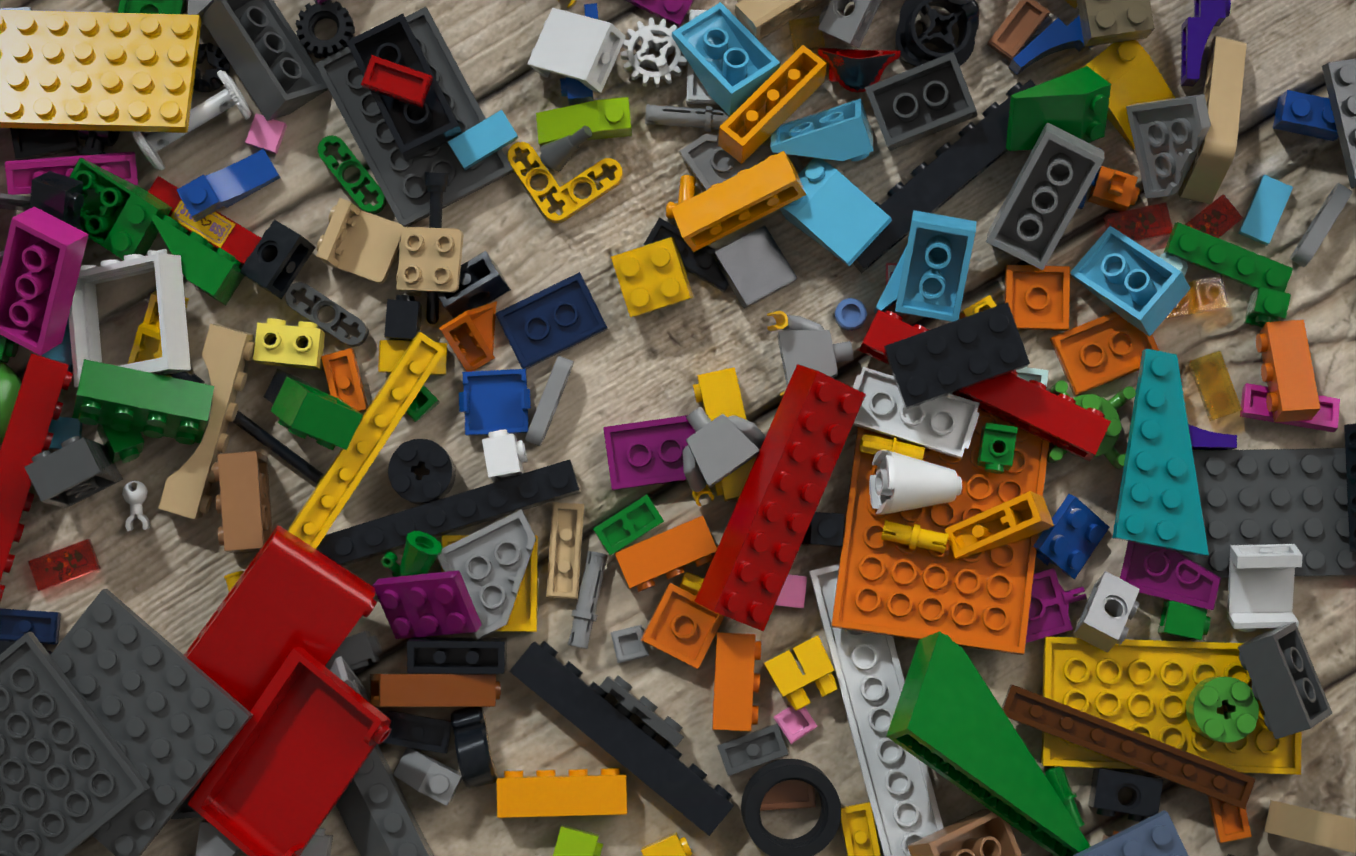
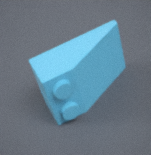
[672,2,780,116]
[770,98,873,161]
[779,158,892,266]
[895,210,977,322]
[1070,226,1191,337]

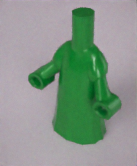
[381,531,443,577]

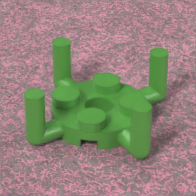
[1047,380,1136,469]

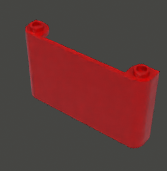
[184,525,377,711]
[188,647,392,856]

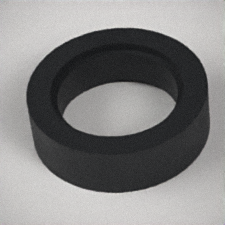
[741,759,841,856]

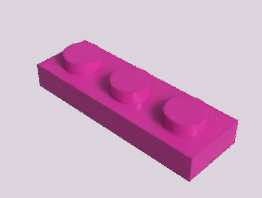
[1240,383,1340,432]

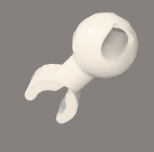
[122,480,150,531]

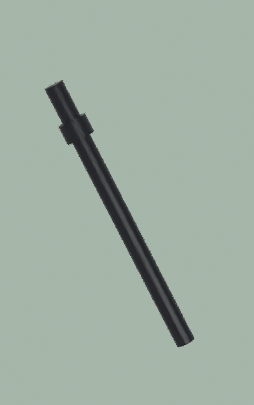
[169,371,324,484]

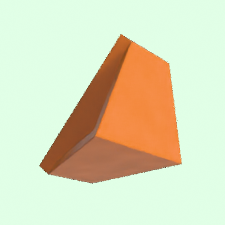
[439,301,497,372]

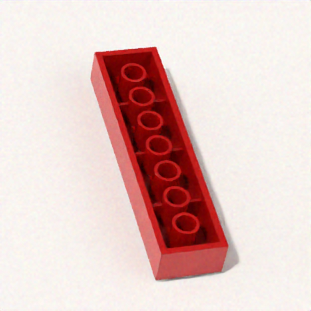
[694,364,866,632]

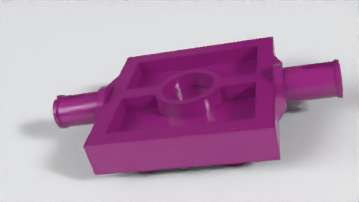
[1026,568,1087,643]

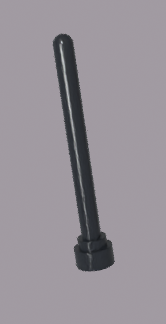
[424,172,450,324]

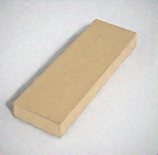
[546,502,585,600]

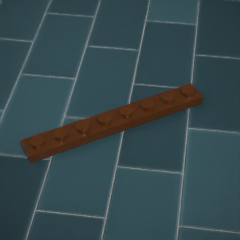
[1002,684,1256,809]

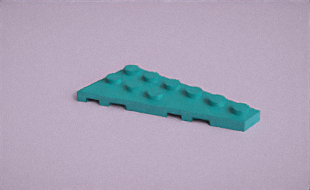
[1112,349,1209,556]

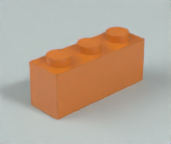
[1256,320,1320,422]
[615,515,717,592]
[712,632,761,731]

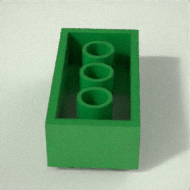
[72,359,214,445]

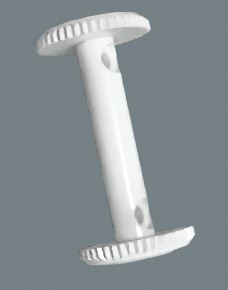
[131,70,251,170]

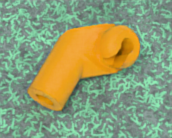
[666,175,696,219]

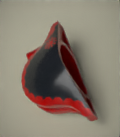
[818,48,901,93]

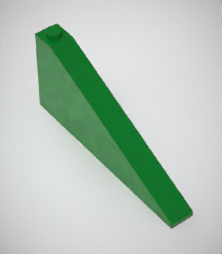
[886,631,1091,856]

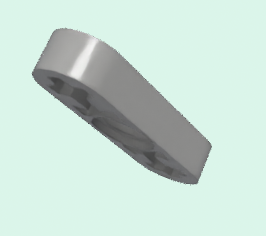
[1290,183,1352,267]
[525,356,574,446]

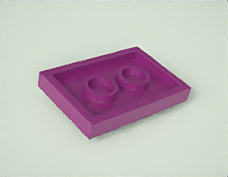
[603,415,696,491]
[373,570,482,639]

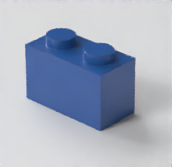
[1273,90,1339,141]

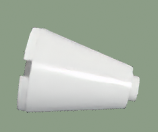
[869,450,962,515]

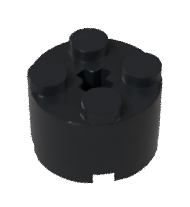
[388,439,456,505]

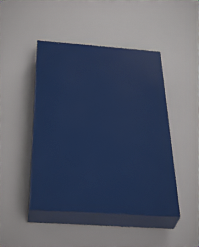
[495,272,608,369]

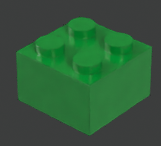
[271,377,363,450]

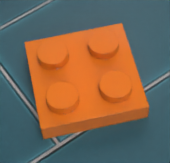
[1005,265,1070,331]
[640,583,725,669]

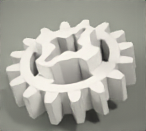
[620,18,687,88]

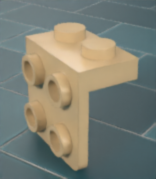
[316,198,404,284]
[396,227,464,296]

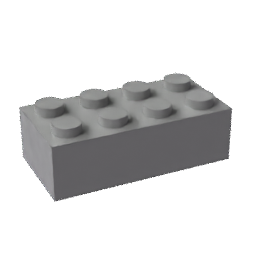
[986,122,1104,270]

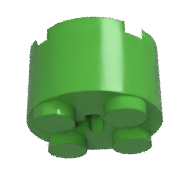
[1186,677,1259,743]

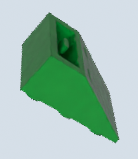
[70,158,172,260]
[151,214,244,306]

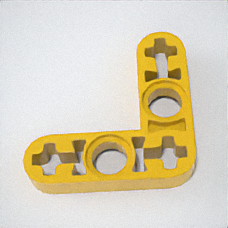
[507,142,623,223]

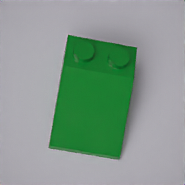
[1006,66,1111,151]

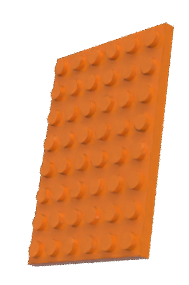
[831,408,1049,655]

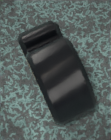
[451,707,498,789]

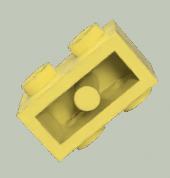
[253,318,325,370]

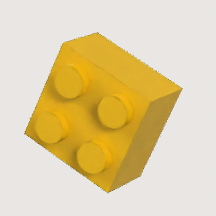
[611,237,694,317]

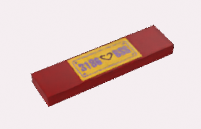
[148,176,262,265]

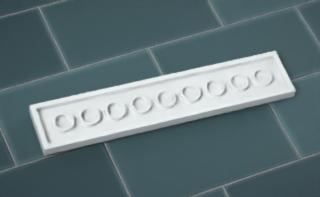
[809,564,944,856]

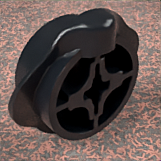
[895,0,979,66]

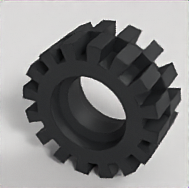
[296,0,355,59]

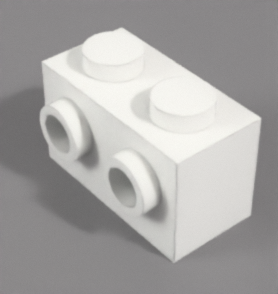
[482,430,528,482]

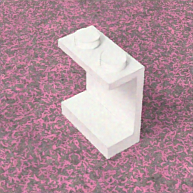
[527,8,626,93]
[1227,544,1303,632]

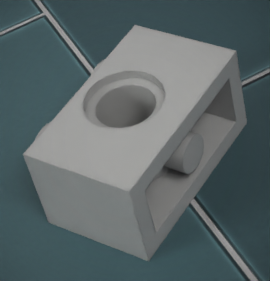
[818,0,882,48]
[1073,571,1140,653]

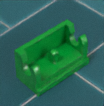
[593,494,664,556]

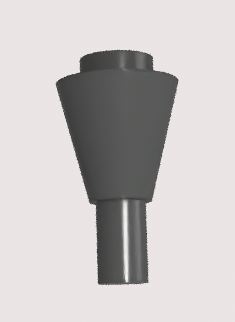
[540,126,592,172]

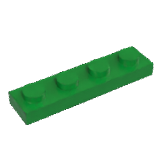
[1164,222,1293,292]

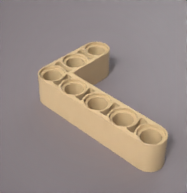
[1179,36,1247,204]
[1264,800,1356,853]

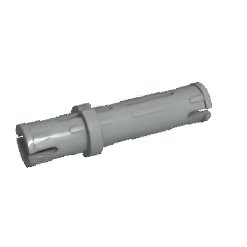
[645,104,730,131]
[568,551,608,649]

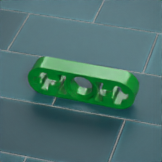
[318,135,386,214]

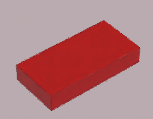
[361,55,433,108]

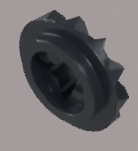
[193,42,230,92]

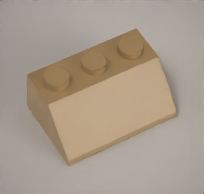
[735,0,825,41]

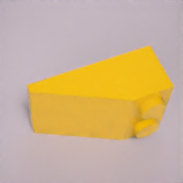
[1082,40,1175,150]

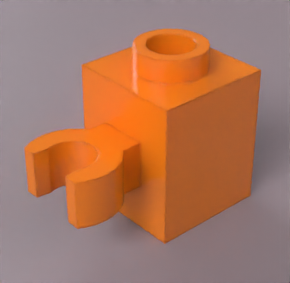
[1087,166,1140,212]

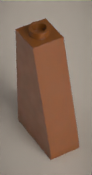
[370,674,501,707]

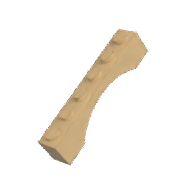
[158,324,255,519]

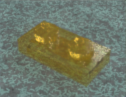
[1188,351,1242,421]

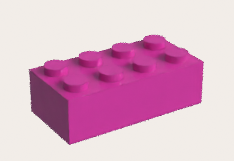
[0,207,89,356]

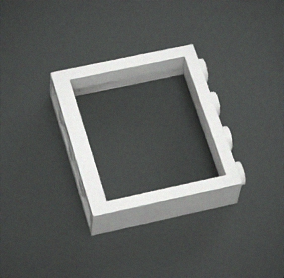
[69,249,191,387]

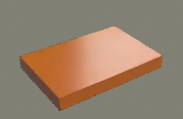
[1050,311,1159,397]

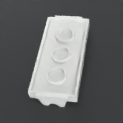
[853,367,980,459]

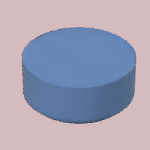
[835,298,867,331]

